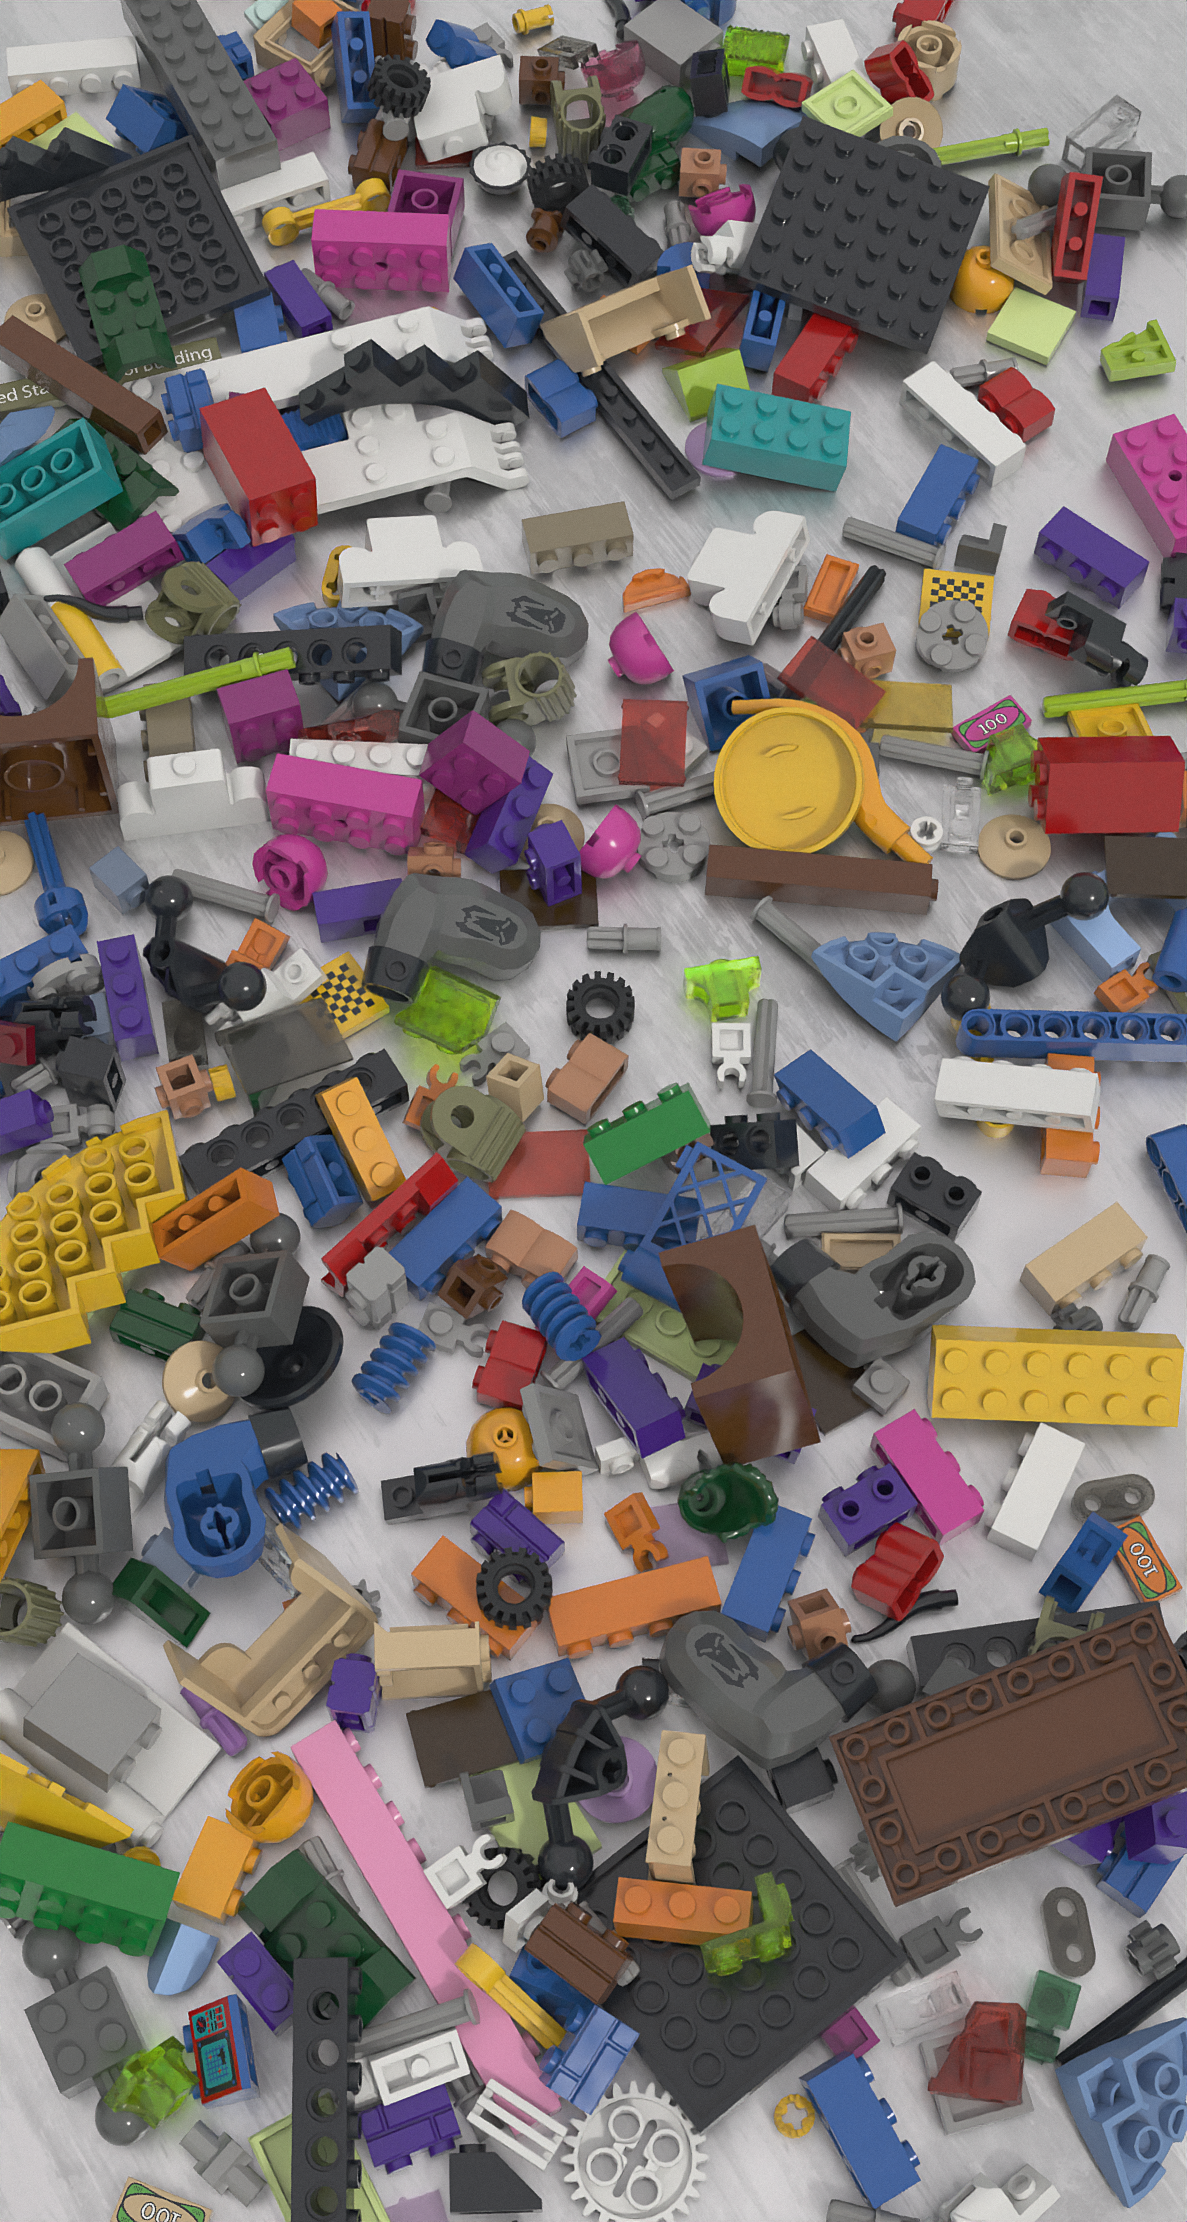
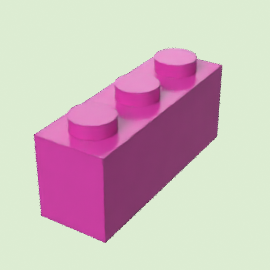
[870,1409,984,1546]

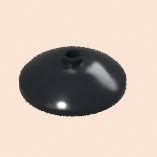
[240,1306,344,1410]

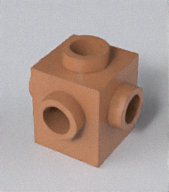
[679,148,727,198]
[837,622,896,682]
[407,841,461,878]
[154,1054,214,1120]
[787,1588,851,1660]

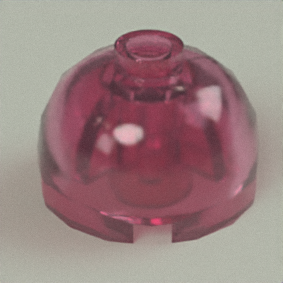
[580,40,646,102]

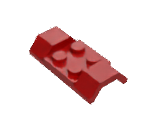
[321,1152,458,1298]

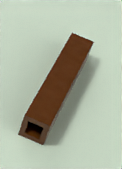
[0,315,168,455]
[705,844,939,915]

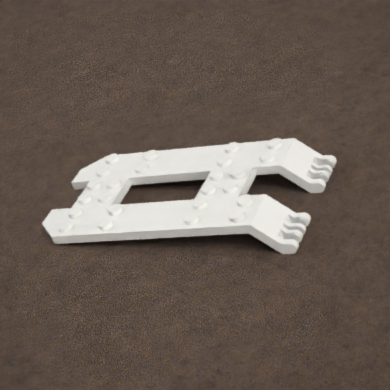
[99,306,529,533]

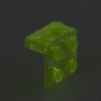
[394,966,502,1055]
[700,1871,794,1976]

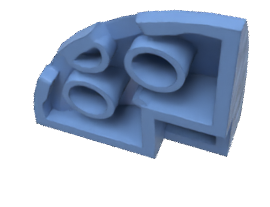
[689,99,809,167]
[0,406,55,467]
[273,601,424,702]
[811,932,962,1042]
[1055,2017,1187,2208]

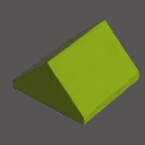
[662,347,750,422]

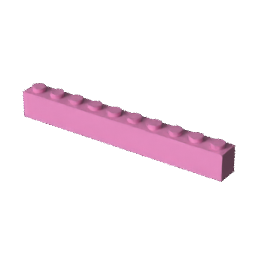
[290,1720,562,2140]

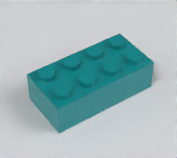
[702,384,851,492]
[0,417,123,560]

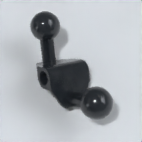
[941,872,1109,1021]
[143,875,267,1014]
[531,1665,669,1891]

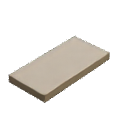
[988,173,1053,295]

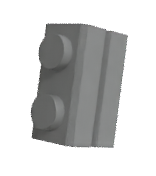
[345,1246,409,1330]

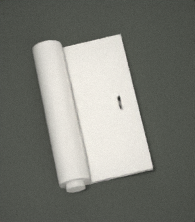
[0,1622,222,1848]

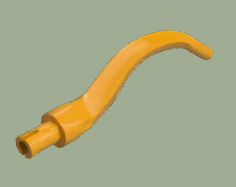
[732,698,933,864]

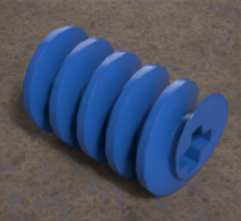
[522,1272,602,1361]
[351,1322,436,1414]
[264,1452,359,1530]

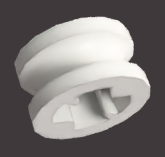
[909,816,943,853]

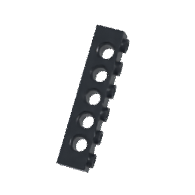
[184,625,402,690]
[179,1048,410,1195]
[906,1600,1165,1696]
[291,1957,363,2222]

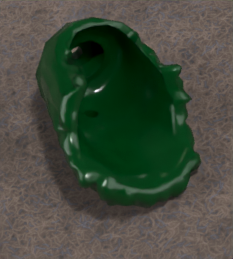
[612,85,694,151]
[677,1461,779,1543]

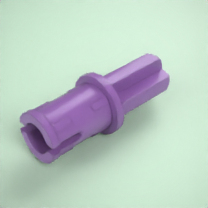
[180,1687,247,1756]

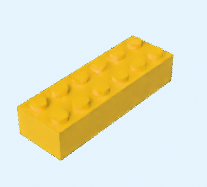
[927,1325,1184,1427]

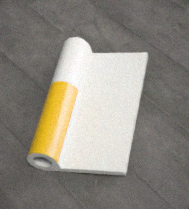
[15,522,184,694]

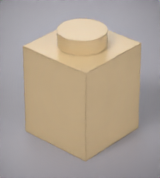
[486,1053,544,1122]

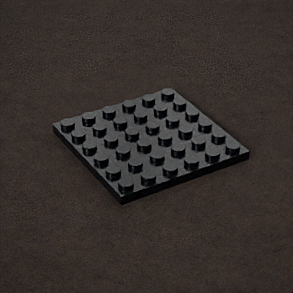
[737,116,990,355]
[7,134,271,367]
[577,1755,909,2137]

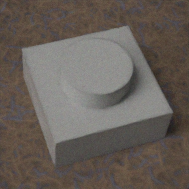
[852,1358,910,1416]

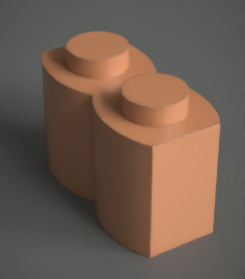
[545,1033,629,1125]
[485,1210,578,1288]

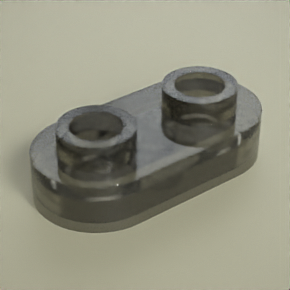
[1071,1474,1155,1523]
[1040,1887,1096,1979]

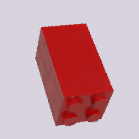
[199,387,318,547]
[1028,736,1185,834]

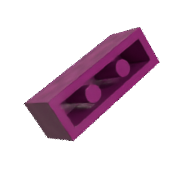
[64,510,184,606]

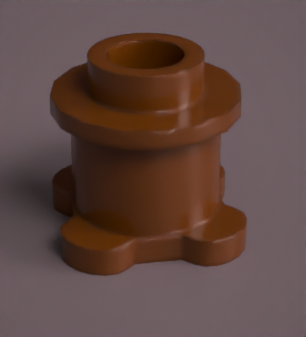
[526,208,564,253]

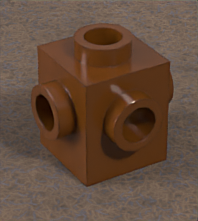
[519,56,565,105]
[437,1254,509,1320]

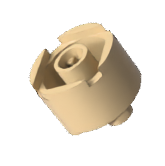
[897,20,962,101]

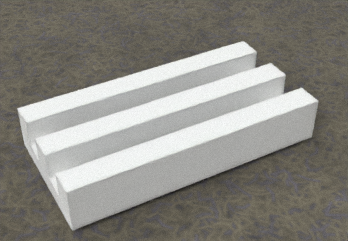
[466,2078,568,2172]

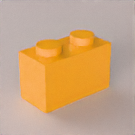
[172,1816,263,1926]

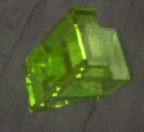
[982,723,1038,795]
[683,956,762,1022]
[103,2036,200,2130]

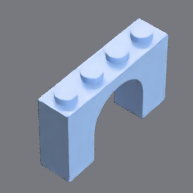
[1050,832,1187,982]

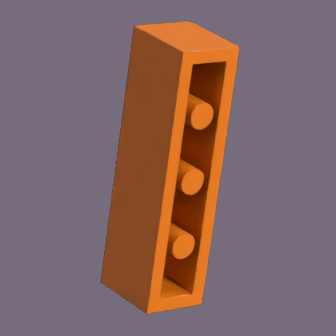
[546,1556,722,1659]

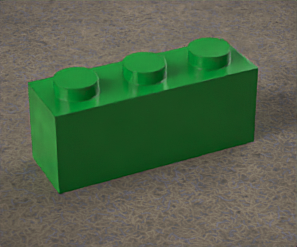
[583,1082,711,1185]

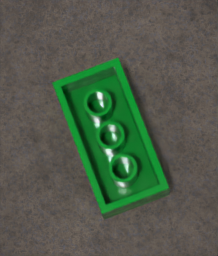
[0,1821,180,1957]

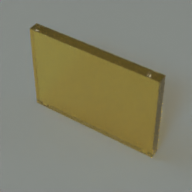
[858,680,953,733]

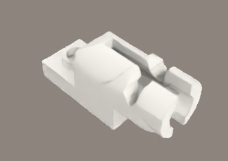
[691,220,760,275]
[205,947,328,1046]
[110,1400,191,1523]
[595,1429,723,1489]
[329,2026,470,2109]
[924,2163,1061,2222]

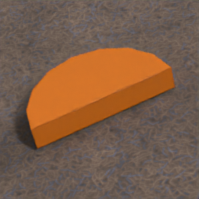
[622,568,691,613]

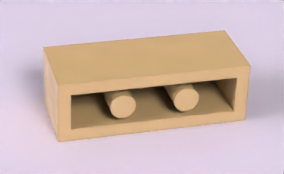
[1020,1202,1148,1316]

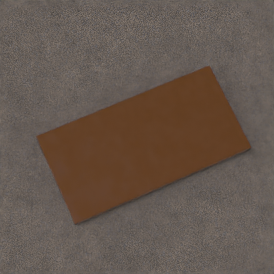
[829,1605,1187,1907]

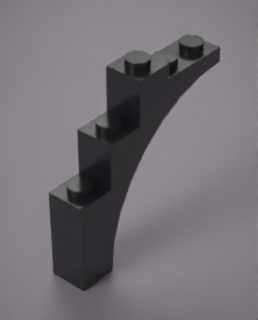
[0,127,132,202]
[299,339,530,427]

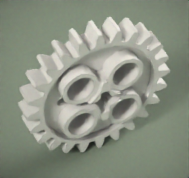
[561,2080,709,2222]

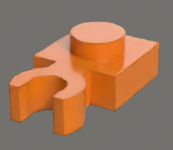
[1093,962,1159,1013]
[402,1064,458,1131]
[604,1492,669,1572]

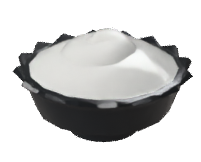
[468,141,531,195]

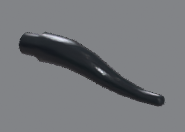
[607,0,631,40]
[43,594,144,624]
[851,1589,958,1644]

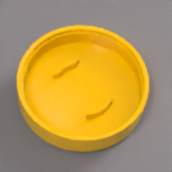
[714,707,865,853]

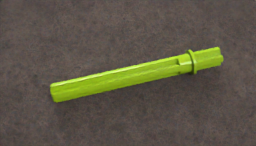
[932,128,1050,165]
[104,647,296,718]
[1042,679,1187,718]

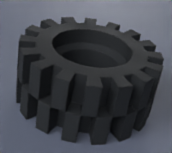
[367,55,431,118]
[526,153,589,215]
[566,971,635,1044]
[476,1547,553,1631]
[462,1847,545,1929]

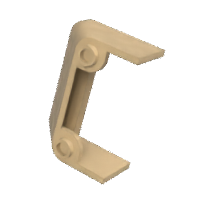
[540,265,711,377]
[163,1523,378,1737]

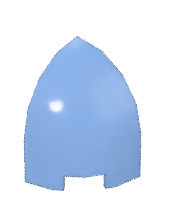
[147,1918,219,1996]

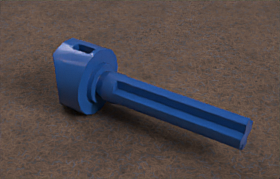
[24,812,88,936]

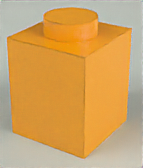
[524,1471,583,1524]

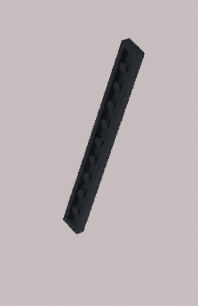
[503,250,701,500]

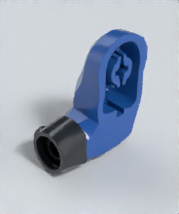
[164,1407,308,1579]

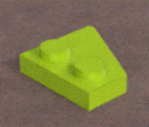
[1100,319,1176,382]

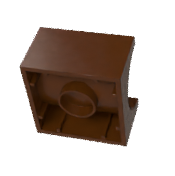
[0,657,119,827]
[658,1225,821,1465]

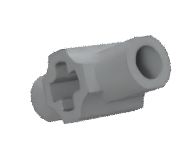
[179,2120,267,2207]

